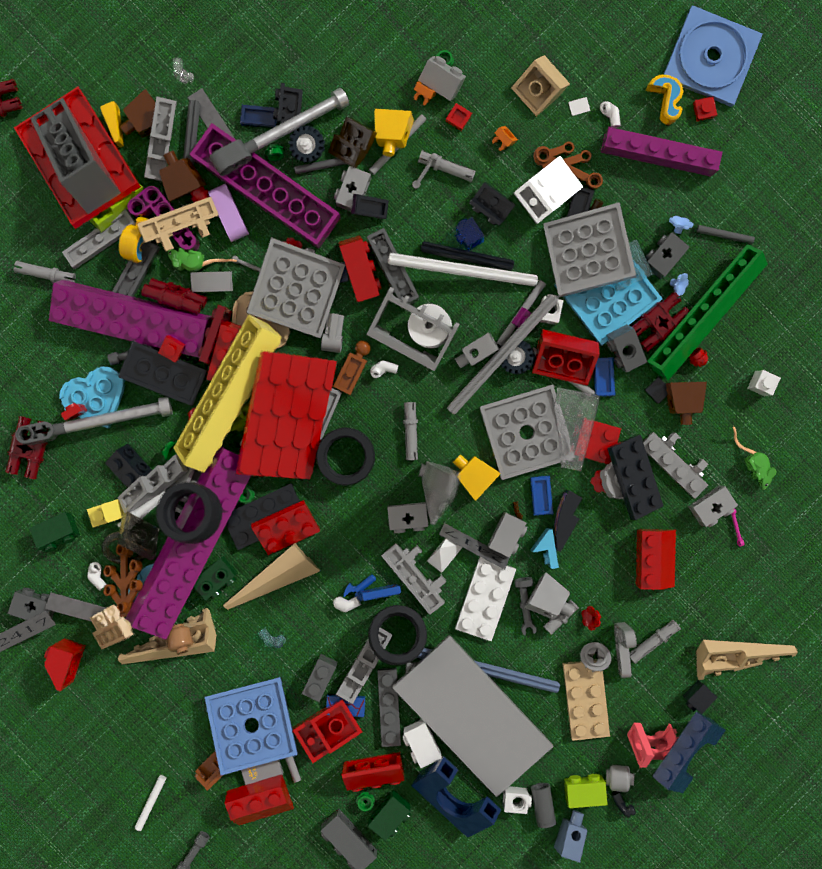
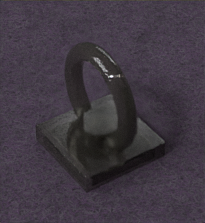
[101,511,159,565]

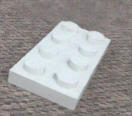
[455,557,516,642]

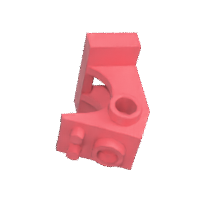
[627,723,679,768]

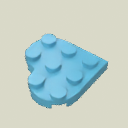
[59,366,125,428]

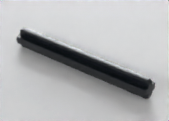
[421,241,514,271]

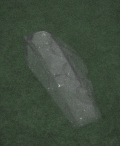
[554,388,600,471]

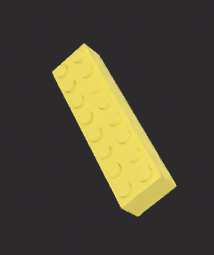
[174,315,282,473]

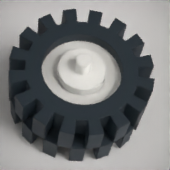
[289,126,325,162]
[501,341,535,375]

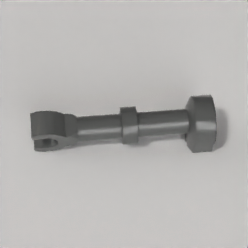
[515,577,536,635]

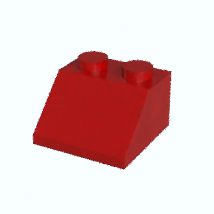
[44,638,86,691]

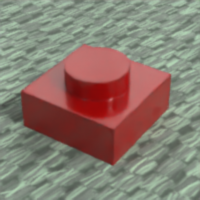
[693,97,717,121]
[446,103,472,132]
[158,335,186,363]
[61,403,87,421]

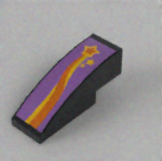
[554,489,582,552]

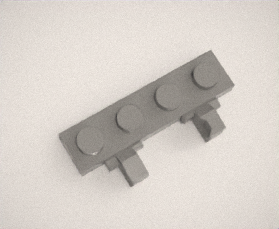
[643,432,708,499]
[381,543,446,614]

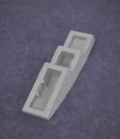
[144,97,176,182]
[118,455,188,514]
[335,628,392,704]

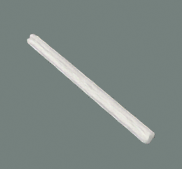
[388,253,538,286]

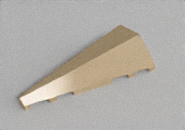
[223,543,320,610]
[118,608,216,664]
[696,640,798,680]

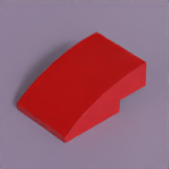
[292,699,362,763]

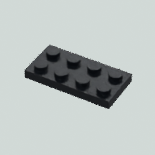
[118,341,207,406]
[607,434,664,520]
[226,483,300,550]

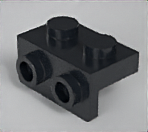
[273,83,303,126]
[469,181,516,226]
[105,444,152,488]

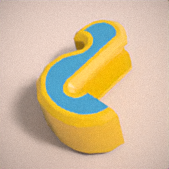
[646,75,683,125]
[119,217,148,263]

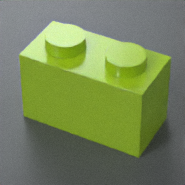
[564,774,607,808]

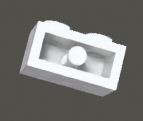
[402,719,442,768]

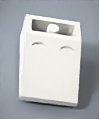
[513,156,583,224]

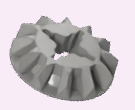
[580,642,611,672]

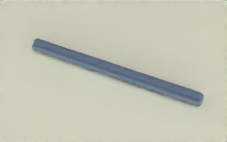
[417,648,560,693]

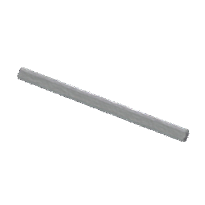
[447,294,558,414]

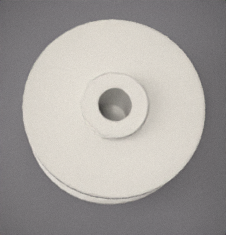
[408,304,452,348]

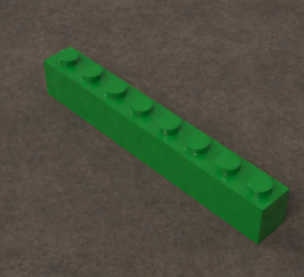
[647,244,768,381]

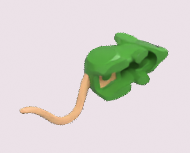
[167,248,237,272]
[733,427,777,490]

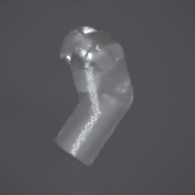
[172,58,194,84]

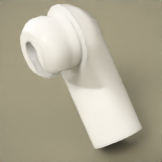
[87,562,107,591]

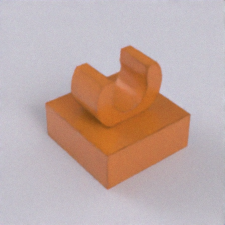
[414,81,437,105]
[492,126,518,151]

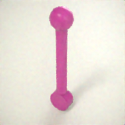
[730,508,744,547]

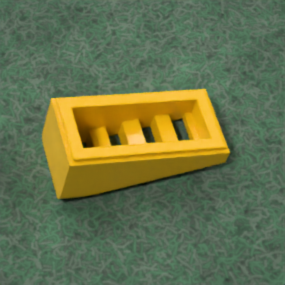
[100,101,124,148]

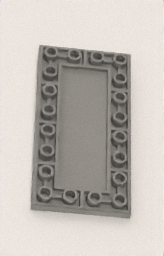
[392,635,554,797]

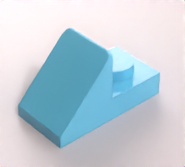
[531,528,559,569]

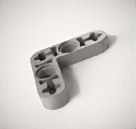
[614,622,636,678]

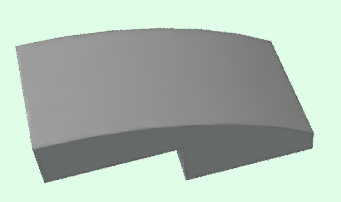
[190,271,233,292]

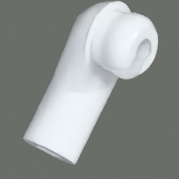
[600,101,621,128]
[370,361,398,378]
[333,596,361,612]

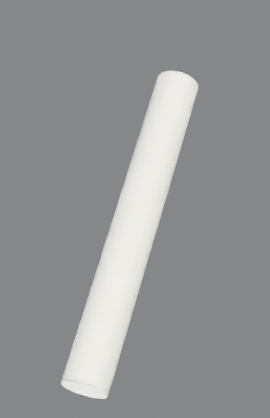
[135,775,166,831]

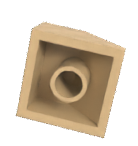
[511,55,570,116]

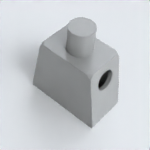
[455,333,499,368]
[525,573,575,619]

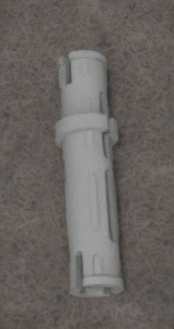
[418,150,476,182]
[14,261,76,283]
[403,402,418,460]
[629,620,681,664]

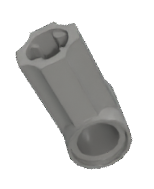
[321,313,344,353]

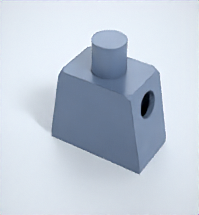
[554,810,587,863]

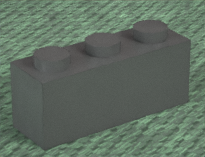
[320,808,377,869]

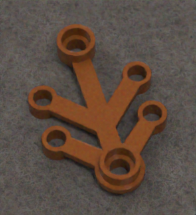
[533,142,603,190]
[103,542,143,618]

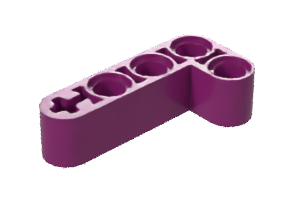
[128,186,200,252]

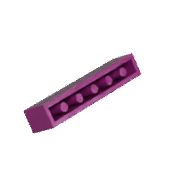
[600,127,722,177]

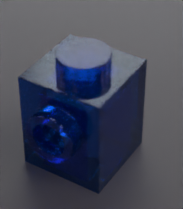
[455,217,484,251]

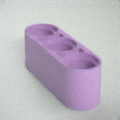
[208,183,249,242]

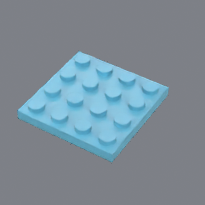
[554,260,662,346]

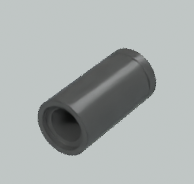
[531,783,556,828]

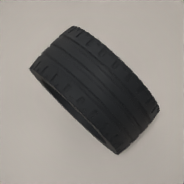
[317,428,375,486]
[156,482,223,544]
[368,605,427,665]

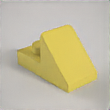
[87,499,130,527]

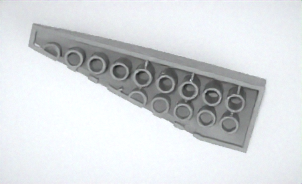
[419,461,458,525]

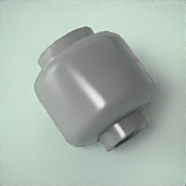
[606,765,634,792]

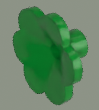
[162,440,178,462]

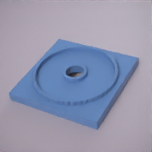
[663,5,763,107]
[205,677,298,775]

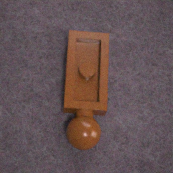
[333,341,370,395]

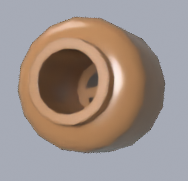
[166,624,193,655]

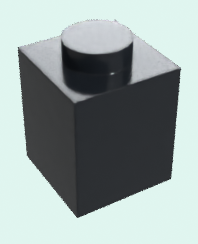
[683,680,718,714]

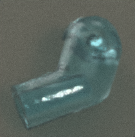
[258,628,286,648]

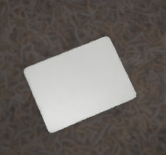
[569,97,590,116]

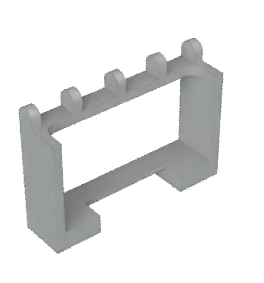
[367,287,460,371]

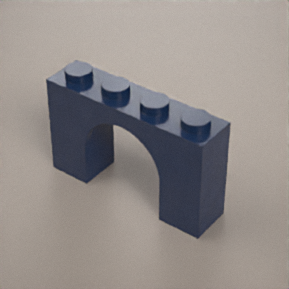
[652,712,726,793]
[411,757,501,838]

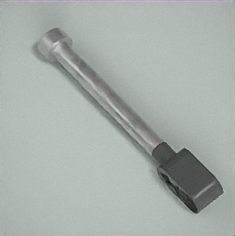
[209,88,349,176]
[15,396,173,446]

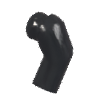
[611,791,636,818]

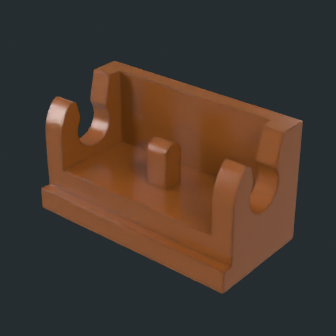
[195,751,223,791]

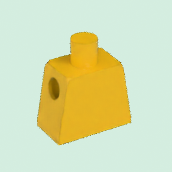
[375,109,414,157]
[453,454,501,500]

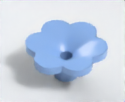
[669,216,694,234]
[670,273,689,296]

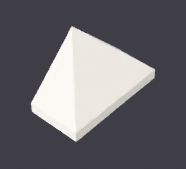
[427,538,463,573]

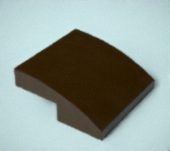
[328,117,377,168]

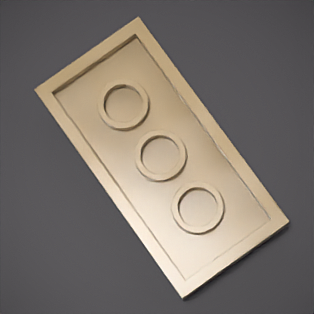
[563,659,610,741]

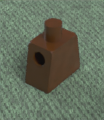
[120,89,156,138]
[159,151,207,201]
[665,382,707,425]

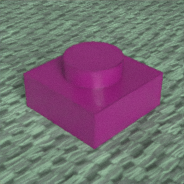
[511,307,532,328]

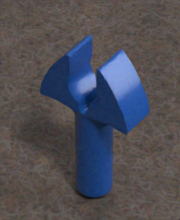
[344,574,376,601]

